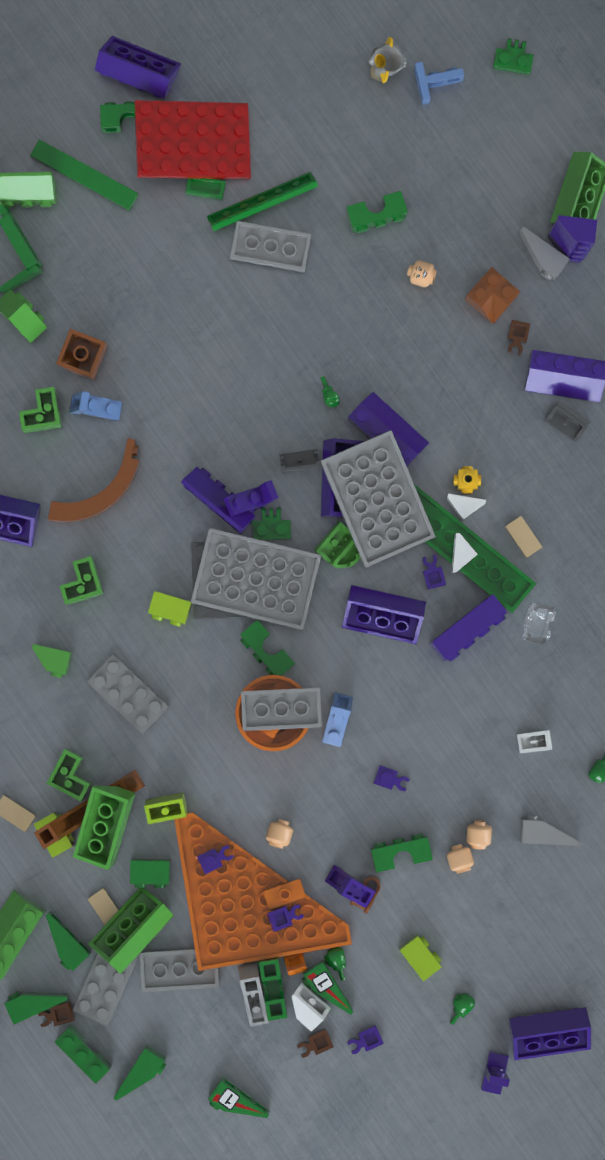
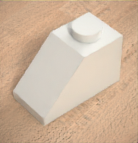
[292,983,331,1031]

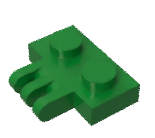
[493,38,534,75]
[252,507,291,540]

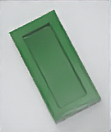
[185,178,226,201]

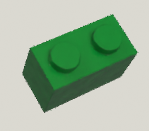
[130,859,171,888]

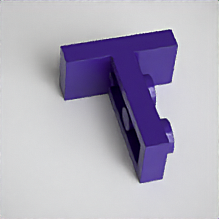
[224,480,279,517]
[325,865,376,908]
[481,1051,510,1095]

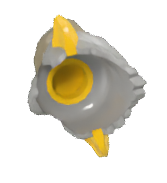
[368,37,407,83]

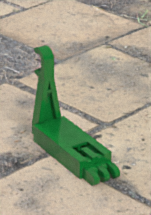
[0,205,43,294]

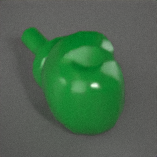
[320,376,340,408]
[588,755,605,783]
[324,947,346,981]
[450,993,475,1025]

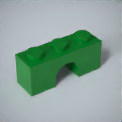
[100,101,135,133]
[346,191,408,233]
[240,620,295,676]
[370,833,433,873]
[259,957,287,1021]
[54,1025,112,1084]

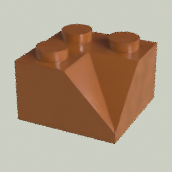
[465,267,520,324]
[56,329,108,381]

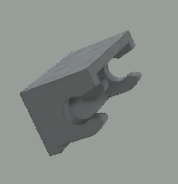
[545,401,590,442]
[279,449,320,474]

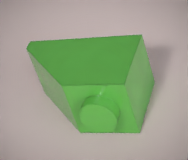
[32,644,72,678]

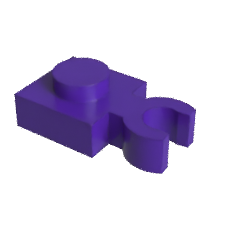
[422,554,446,590]
[373,765,410,791]
[197,845,234,874]
[267,905,304,932]
[347,1025,384,1054]

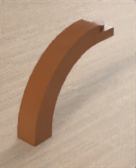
[48,438,140,523]
[34,770,145,849]

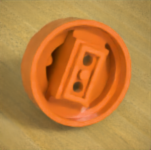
[235,675,308,751]

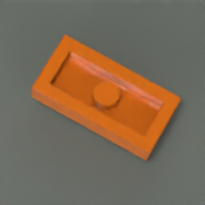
[263,878,306,910]

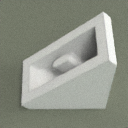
[446,494,486,521]
[451,533,477,573]
[517,730,552,753]

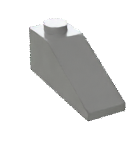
[519,226,570,281]
[520,815,581,846]
[238,963,269,1027]

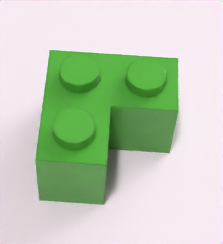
[0,289,47,343]
[19,387,63,434]
[60,556,104,605]
[46,749,92,802]

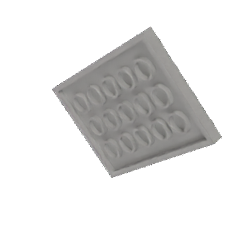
[320,430,436,568]
[191,528,321,630]

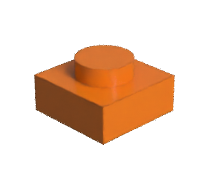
[284,953,308,976]

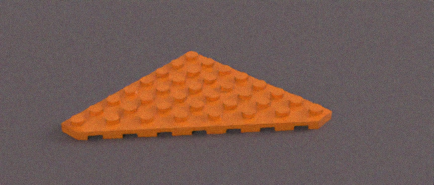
[174,813,352,971]

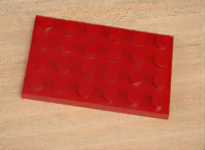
[134,100,251,179]

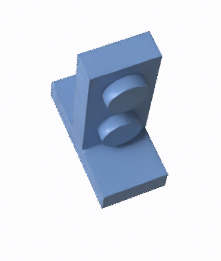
[414,62,464,105]
[69,391,122,421]
[322,693,353,747]

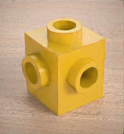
[453,466,481,494]

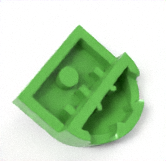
[314,521,360,568]

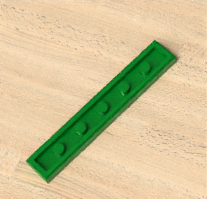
[30,139,139,211]
[207,172,318,231]

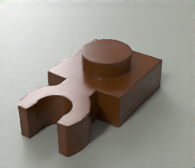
[507,320,530,356]
[38,1002,75,1027]
[297,1028,334,1058]

